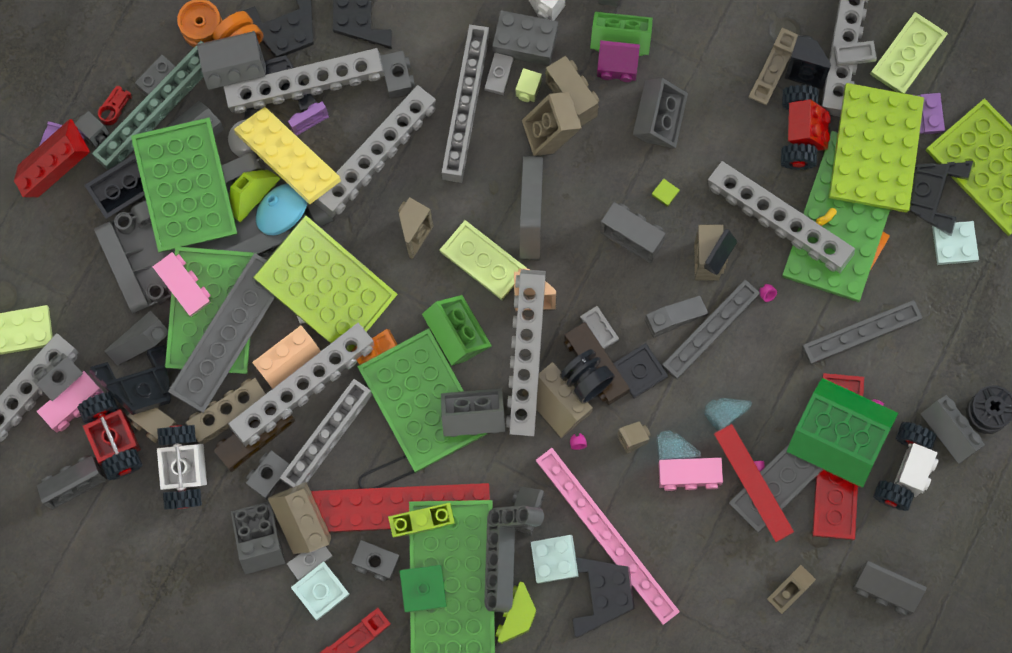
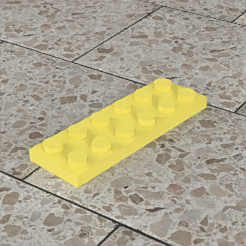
[234,107,341,204]

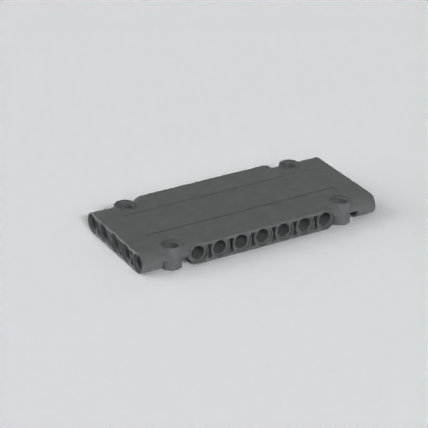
[94,152,334,314]

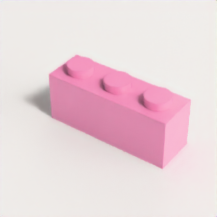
[153,252,211,317]
[37,371,104,433]
[658,458,723,491]

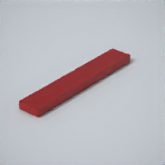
[714,424,794,542]

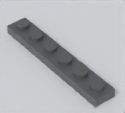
[662,280,760,380]
[802,300,922,365]

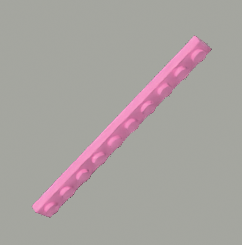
[536,448,680,625]

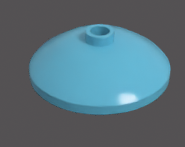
[256,183,307,235]

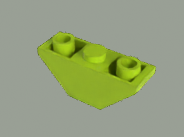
[229,170,280,222]
[388,503,455,537]
[495,582,536,644]

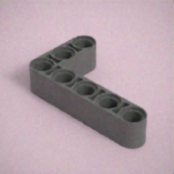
[520,156,543,260]
[484,506,544,613]

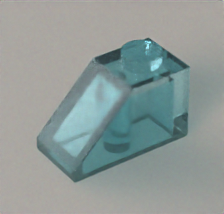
[704,398,753,431]
[656,431,701,463]

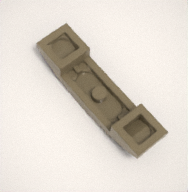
[748,28,800,106]

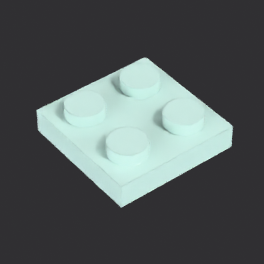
[932,221,979,265]
[531,535,579,584]
[291,561,350,620]

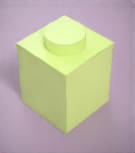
[516,68,542,102]

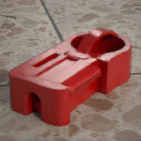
[98,86,132,126]

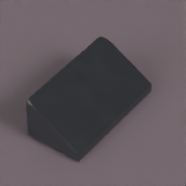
[704,229,737,275]

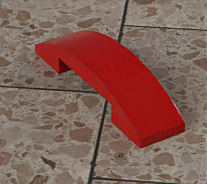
[320,608,391,653]

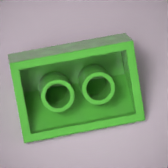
[590,12,653,56]
[422,295,492,366]

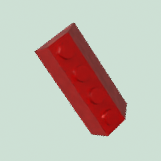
[14,119,90,197]

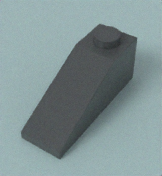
[645,296,709,338]
[104,311,168,365]

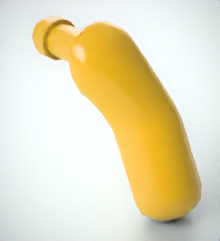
[816,208,837,226]

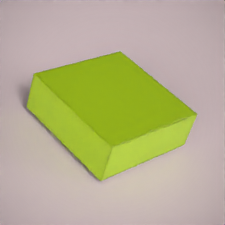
[652,179,680,207]

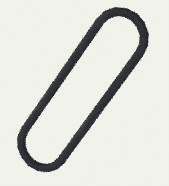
[358,455,415,489]

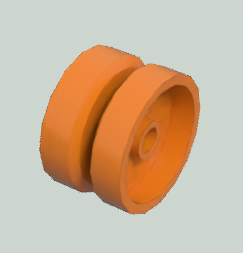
[177,0,222,47]
[212,11,264,44]

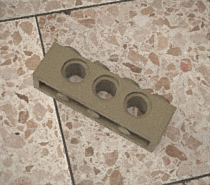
[186,378,266,445]

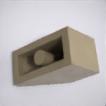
[617,421,651,454]
[767,565,816,614]

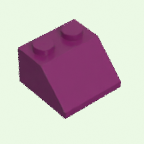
[597,40,640,82]

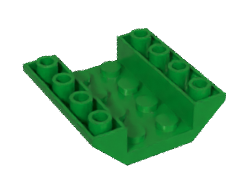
[786,378,898,488]

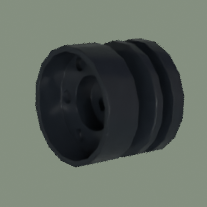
[560,349,615,404]
[966,385,1012,434]

